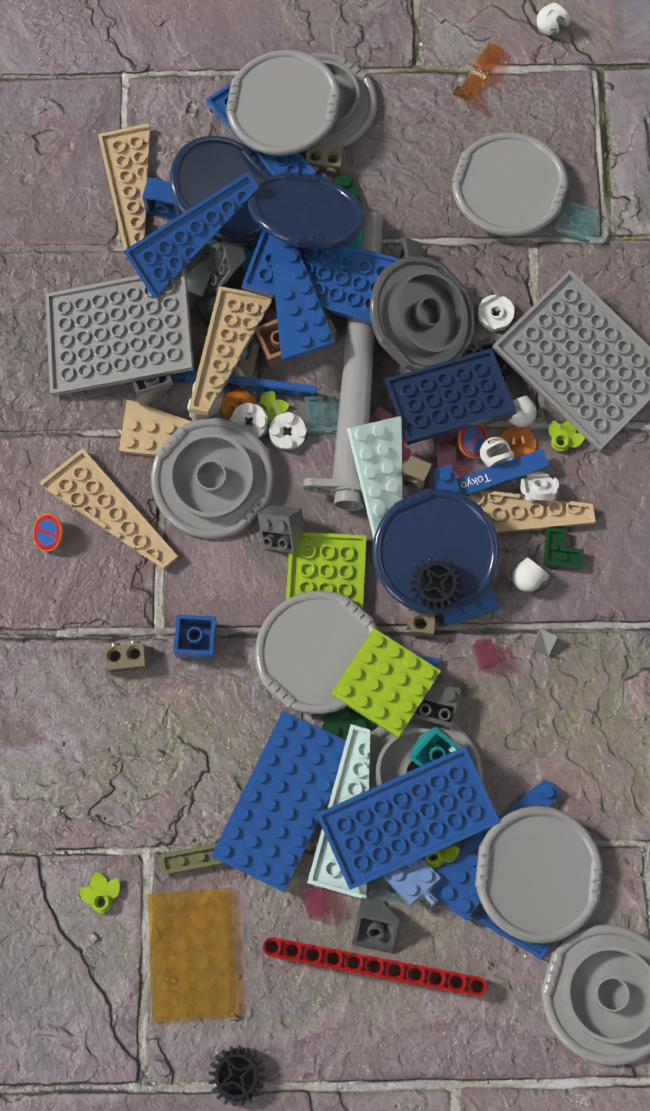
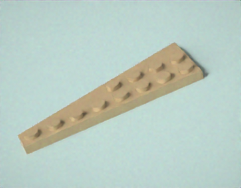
[98,123,150,260]
[189,286,272,416]
[467,491,596,534]

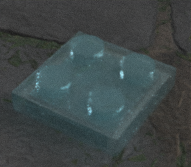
[554,200,599,244]

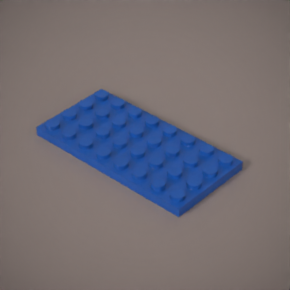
[242,230,400,325]
[211,711,346,893]
[316,746,500,890]

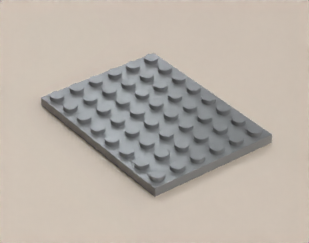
[45,267,194,396]
[492,270,650,451]

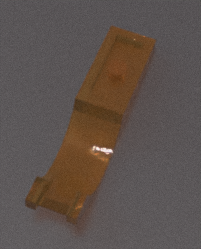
[453,42,504,102]

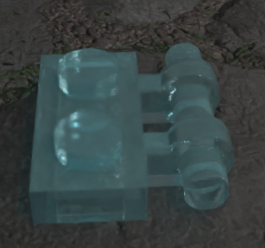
[305,396,339,434]

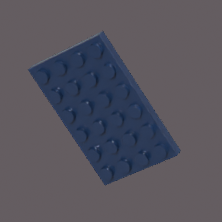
[385,348,516,445]

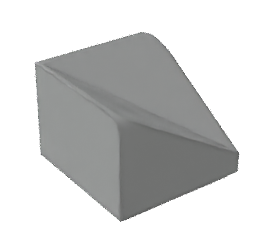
[531,629,558,657]

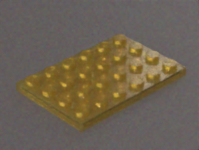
[148,888,237,1022]

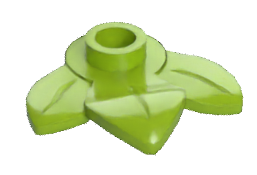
[257,391,289,426]
[548,420,585,452]
[424,845,460,868]
[80,872,120,913]

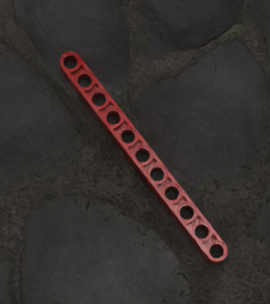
[263,937,487,996]

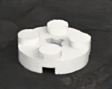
[477,295,514,332]
[230,403,268,438]
[269,412,306,450]
[520,472,559,501]

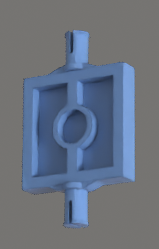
[383,858,441,907]

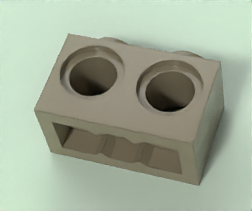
[306,145,343,176]
[401,456,432,492]
[406,608,436,638]
[104,641,147,674]

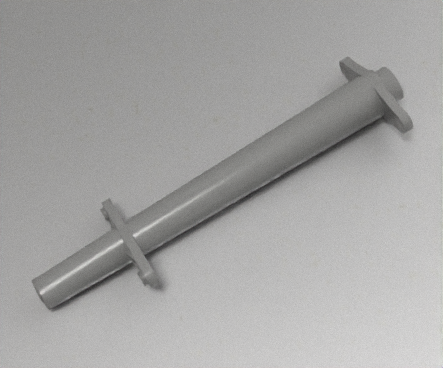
[303,211,383,511]

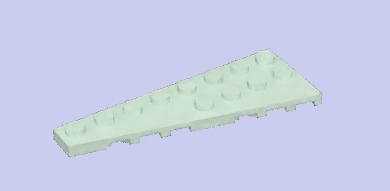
[347,416,402,538]
[307,725,370,898]

